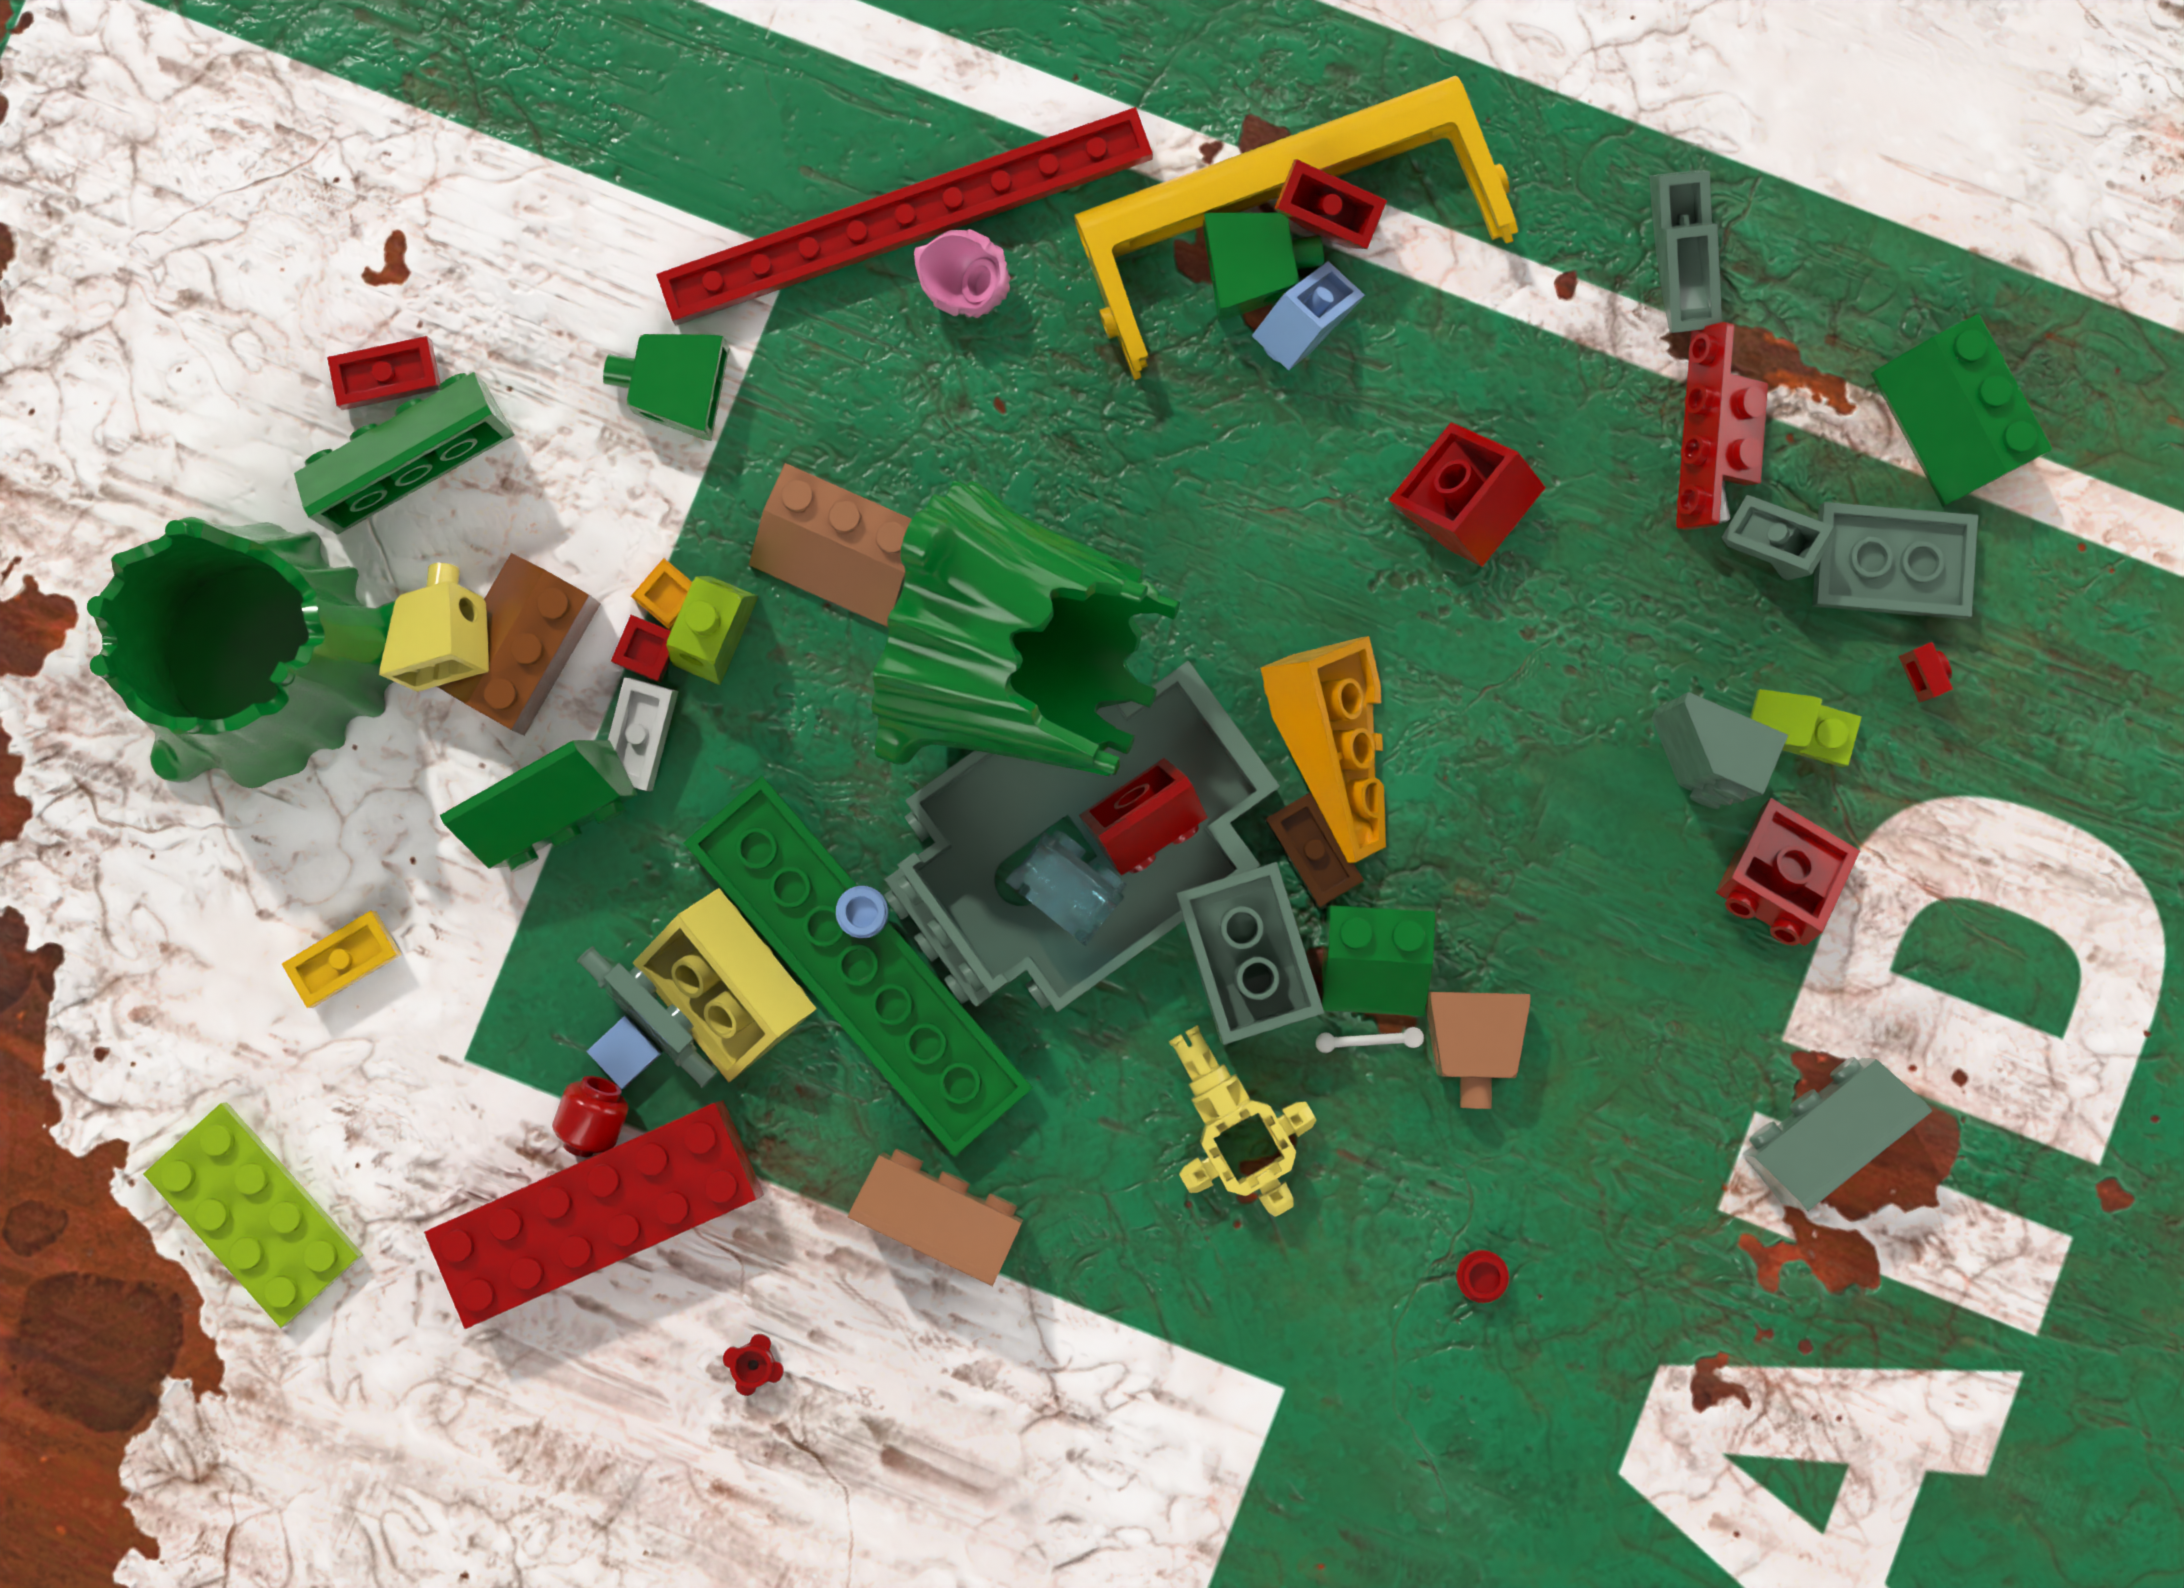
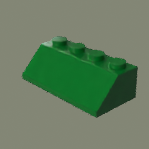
[294,372,515,535]

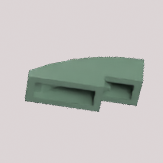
[1649,170,1722,333]

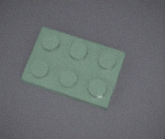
[1812,502,1978,619]

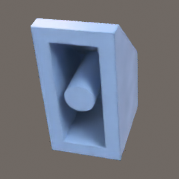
[1252,261,1365,370]

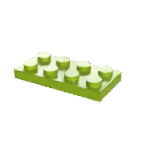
[143,1102,364,1328]

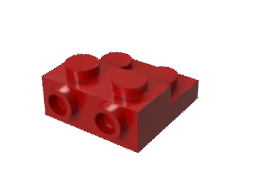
[1715,798,1860,946]

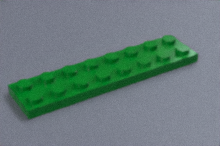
[683,775,1033,1157]

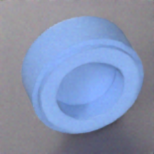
[836,886,889,938]

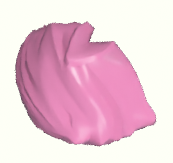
[914,229,1010,318]

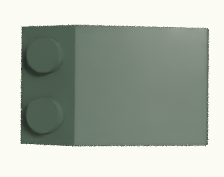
[1176,862,1324,1045]

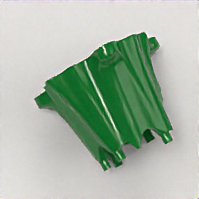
[871,481,1180,777]
[87,517,396,788]

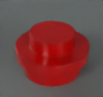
[1456,1250,1509,1303]

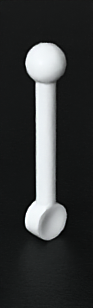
[1315,1027,1424,1053]

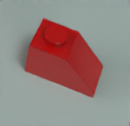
[1274,159,1387,249]

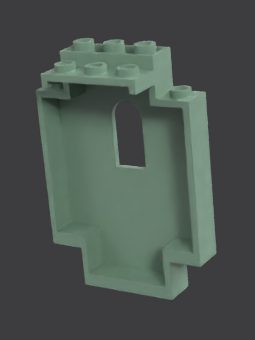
[884,661,1280,1012]

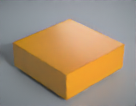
[630,558,692,631]

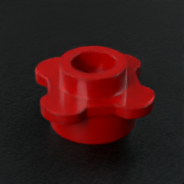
[723,1334,784,1396]

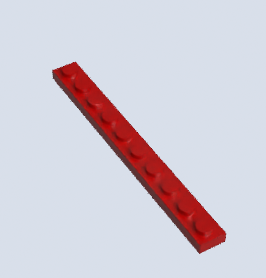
[656,107,1153,326]

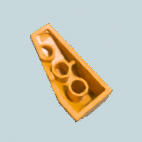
[1260,636,1386,863]

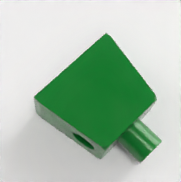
[1202,212,1324,321]
[603,334,730,441]

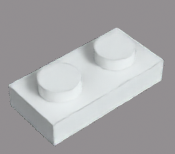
[608,678,678,791]

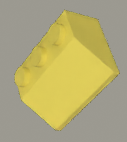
[633,888,817,1082]

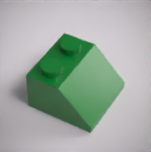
[1321,905,1436,1016]

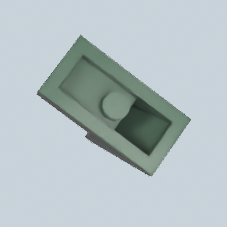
[1721,495,1837,581]

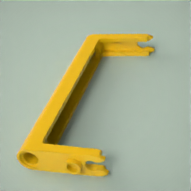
[1074,76,1518,380]

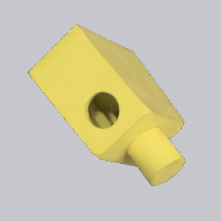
[379,563,489,692]

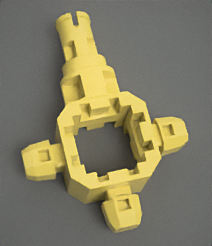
[1169,1025,1317,1217]

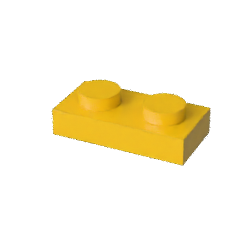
[281,910,402,1008]

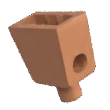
[1426,992,1530,1109]

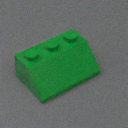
[1870,313,2053,507]
[439,740,638,872]

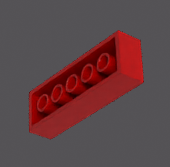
[424,1100,764,1329]

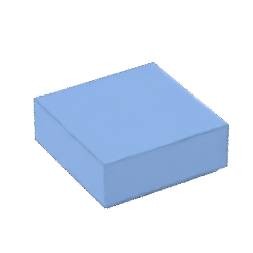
[586,1016,662,1089]

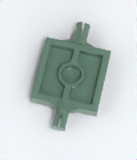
[577,946,717,1088]

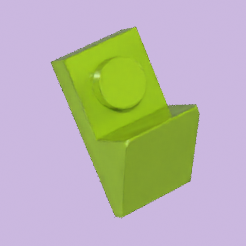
[1750,689,1862,767]

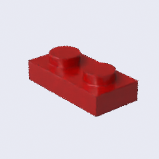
[327,336,441,411]

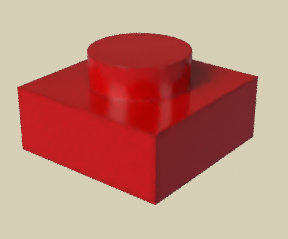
[611,614,671,683]
[1898,642,1953,703]

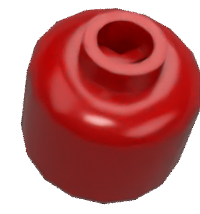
[552,1076,629,1158]

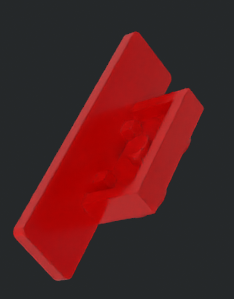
[1676,322,1768,530]

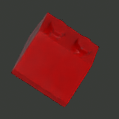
[1388,422,1546,567]
[1079,758,1208,876]

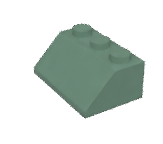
[1652,692,1788,809]
[1742,1057,1932,1211]

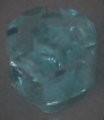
[1005,830,1127,947]

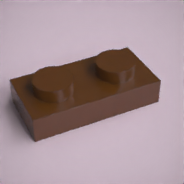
[1265,792,1364,908]

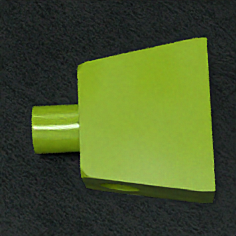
[666,576,758,685]

